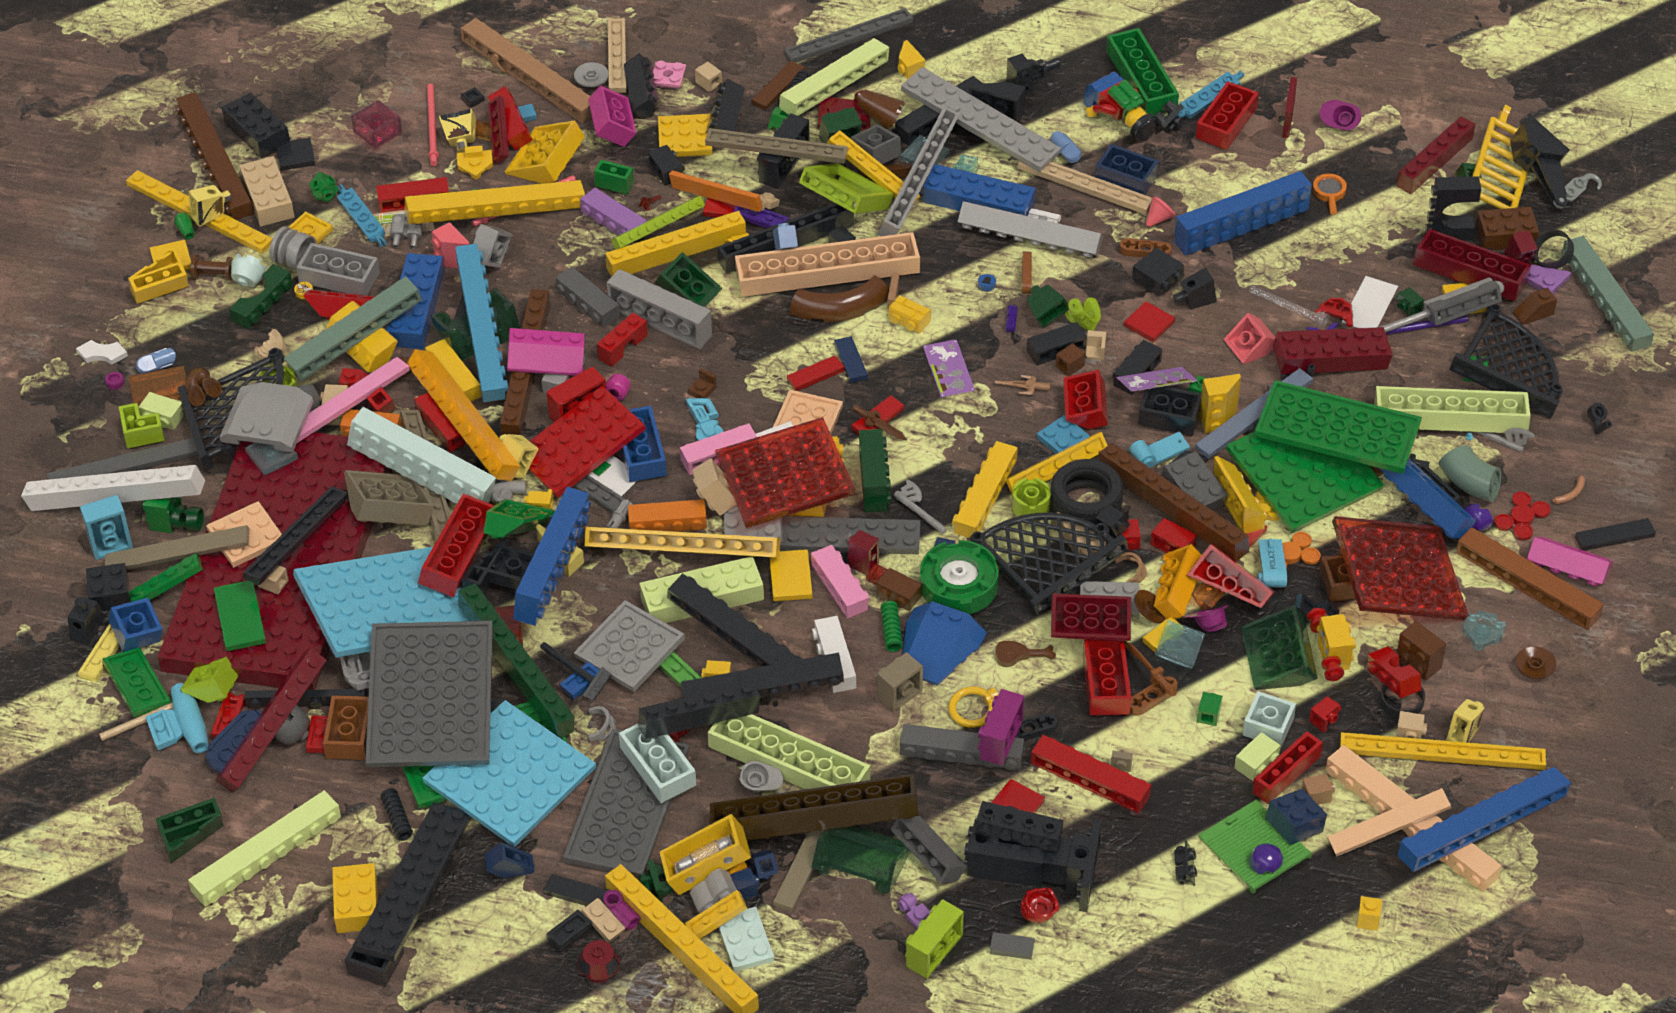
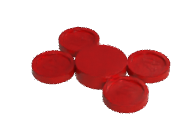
[1494,491,1551,540]

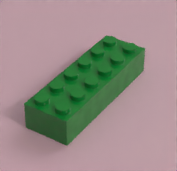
[1106,28,1179,116]

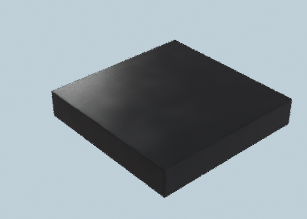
[277,138,315,171]

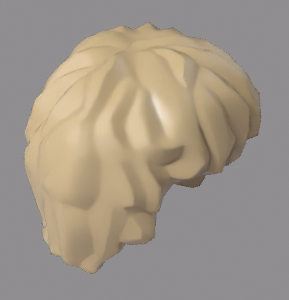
[254,329,287,365]

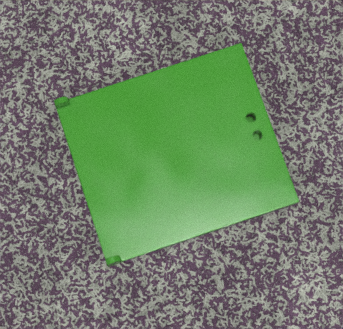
[1199,800,1312,894]

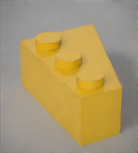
[128,247,188,304]

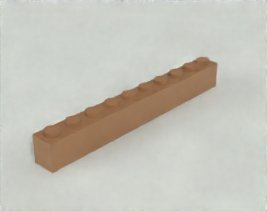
[461,18,592,124]

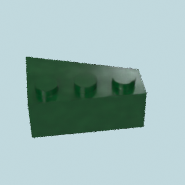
[155,797,223,864]

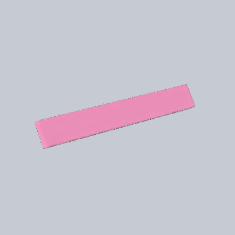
[297,357,410,443]

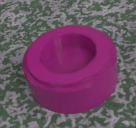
[105,372,125,390]

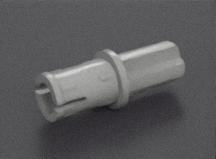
[605,499,633,529]

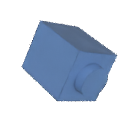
[773,223,798,250]

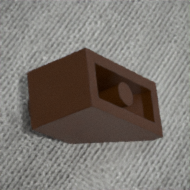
[1513,287,1557,325]

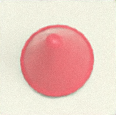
[1146,196,1176,227]

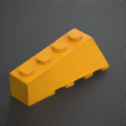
[1154,544,1202,619]

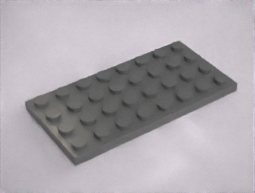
[563,729,690,878]

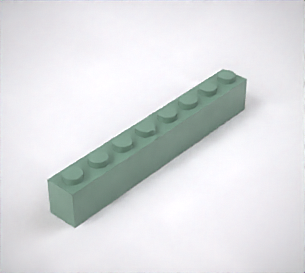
[1561,235,1654,352]
[284,276,422,382]

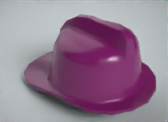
[1320,100,1362,130]
[1182,605,1228,632]

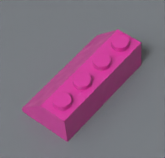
[507,328,584,376]
[1527,536,1614,586]

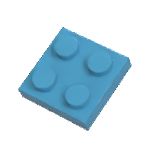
[1037,415,1090,454]

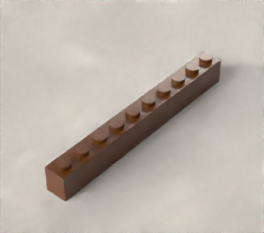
[175,92,253,220]
[500,289,550,436]
[1099,443,1249,561]

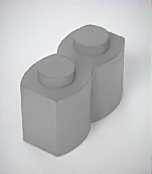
[690,868,737,913]

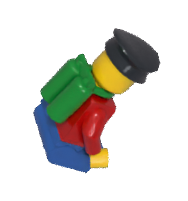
[1083,71,1158,142]

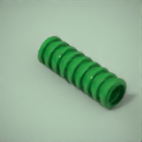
[880,601,903,652]

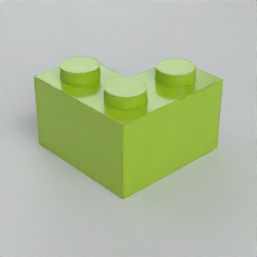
[118,403,165,448]

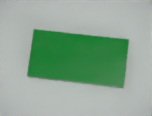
[214,581,266,651]
[102,647,171,717]

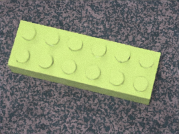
[640,556,764,623]

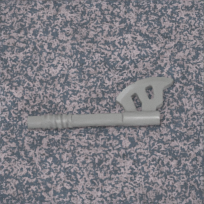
[1474,428,1535,453]
[894,480,947,534]

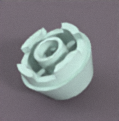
[231,254,267,287]

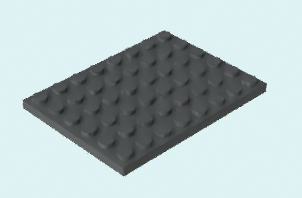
[366,621,493,767]

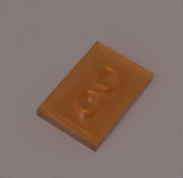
[129,366,189,406]

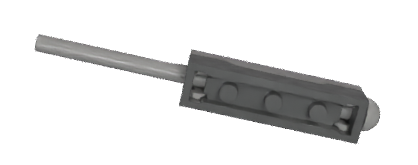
[1381,278,1504,333]

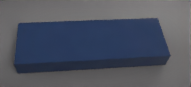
[834,336,868,383]

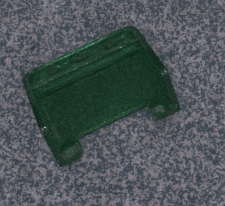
[811,825,910,893]

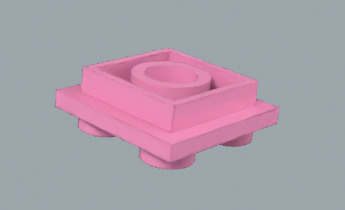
[653,61,686,89]

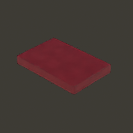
[1282,77,1297,138]

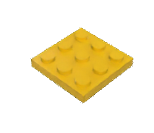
[658,114,712,157]

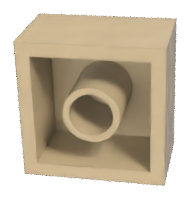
[692,458,739,516]

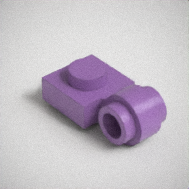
[897,893,930,930]

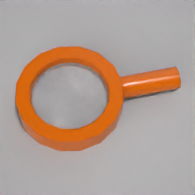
[1312,173,1347,215]

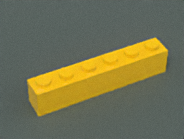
[952,441,1018,538]

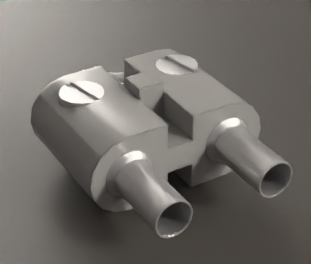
[390,212,423,249]

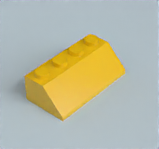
[325,301,398,372]
[1213,456,1267,534]

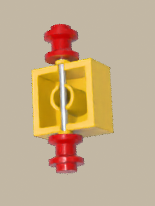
[1307,608,1356,682]

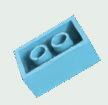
[80,495,133,560]

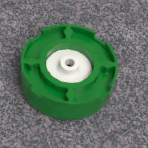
[920,540,999,614]

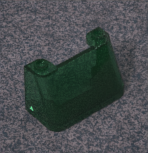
[430,288,520,360]

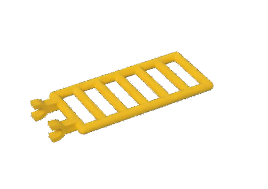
[1473,105,1528,209]

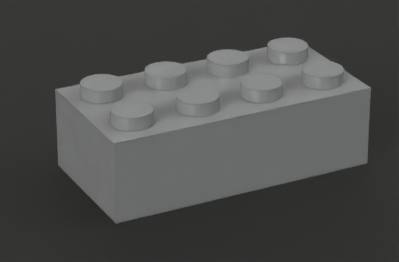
[296,243,380,296]

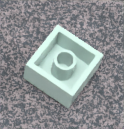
[1243,691,1296,748]

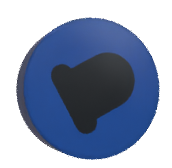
[978,274,996,291]

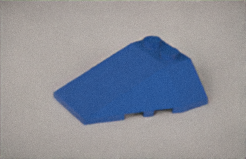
[903,602,987,686]

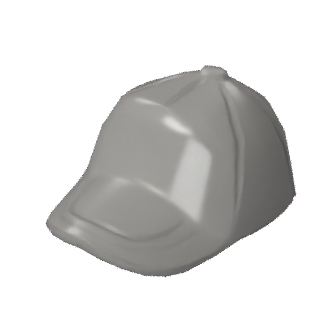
[740,761,783,793]

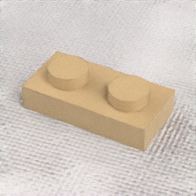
[582,898,625,943]

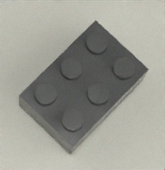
[1161,451,1228,511]

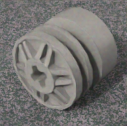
[269,226,316,270]

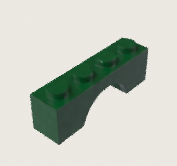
[229,264,292,329]

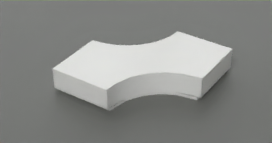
[76,340,128,365]

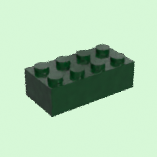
[859,429,891,512]

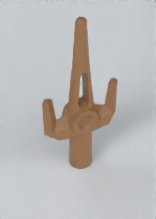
[995,375,1050,395]

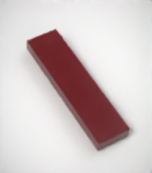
[488,96,509,164]

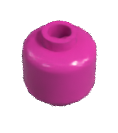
[606,374,631,401]

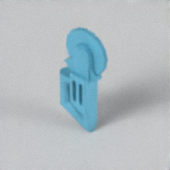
[686,398,723,441]

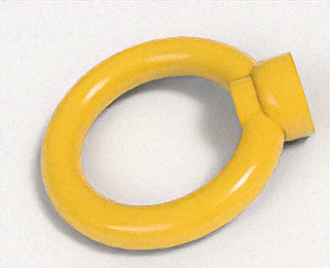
[948,686,999,728]

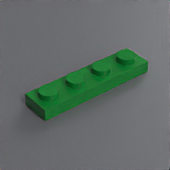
[129,553,203,602]

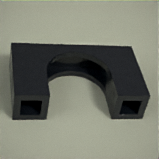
[1425,176,1481,241]

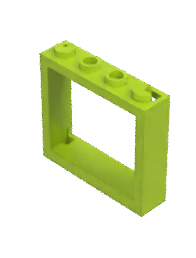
[799,163,894,214]

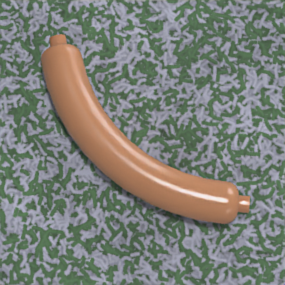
[1552,475,1585,504]

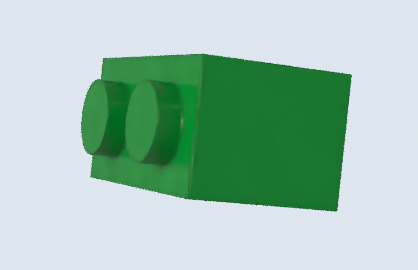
[594,160,634,195]

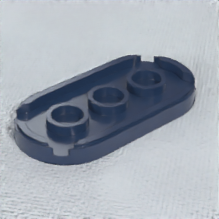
[206,709,262,774]

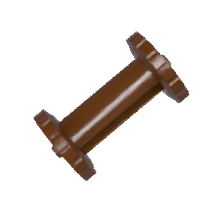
[191,255,233,281]

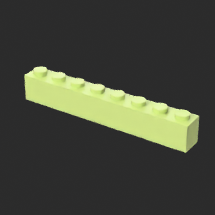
[779,38,889,116]
[188,790,341,907]

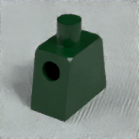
[1027,284,1069,329]

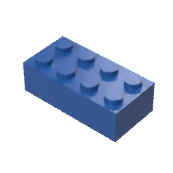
[621,406,667,482]

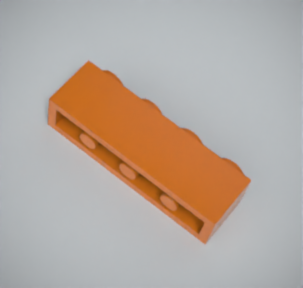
[628,499,707,532]

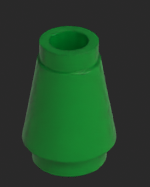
[174,212,195,239]

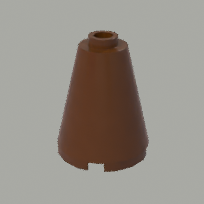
[855,89,906,131]

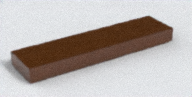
[752,61,805,110]

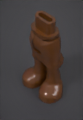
[186,367,222,406]

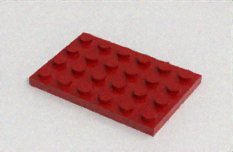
[528,385,646,498]

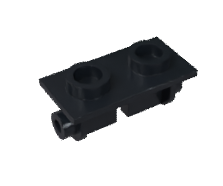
[1174,840,1197,886]

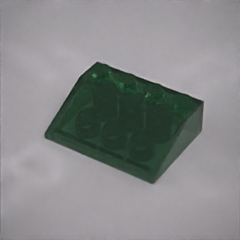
[1241,605,1318,690]

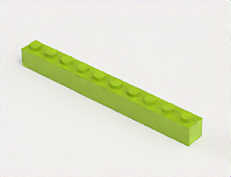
[611,195,705,249]

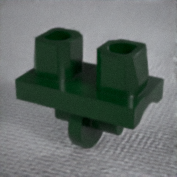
[638,860,673,902]

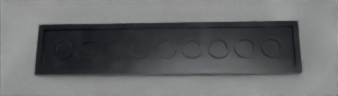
[354,802,472,962]

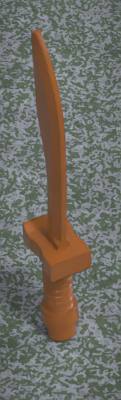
[1124,641,1177,697]

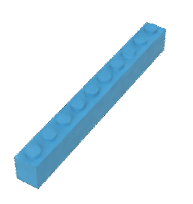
[455,244,508,402]

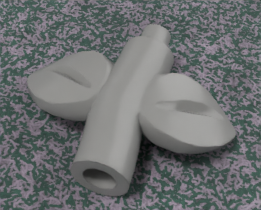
[491,479,526,502]

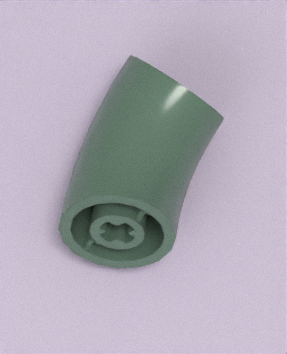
[1438,445,1502,503]

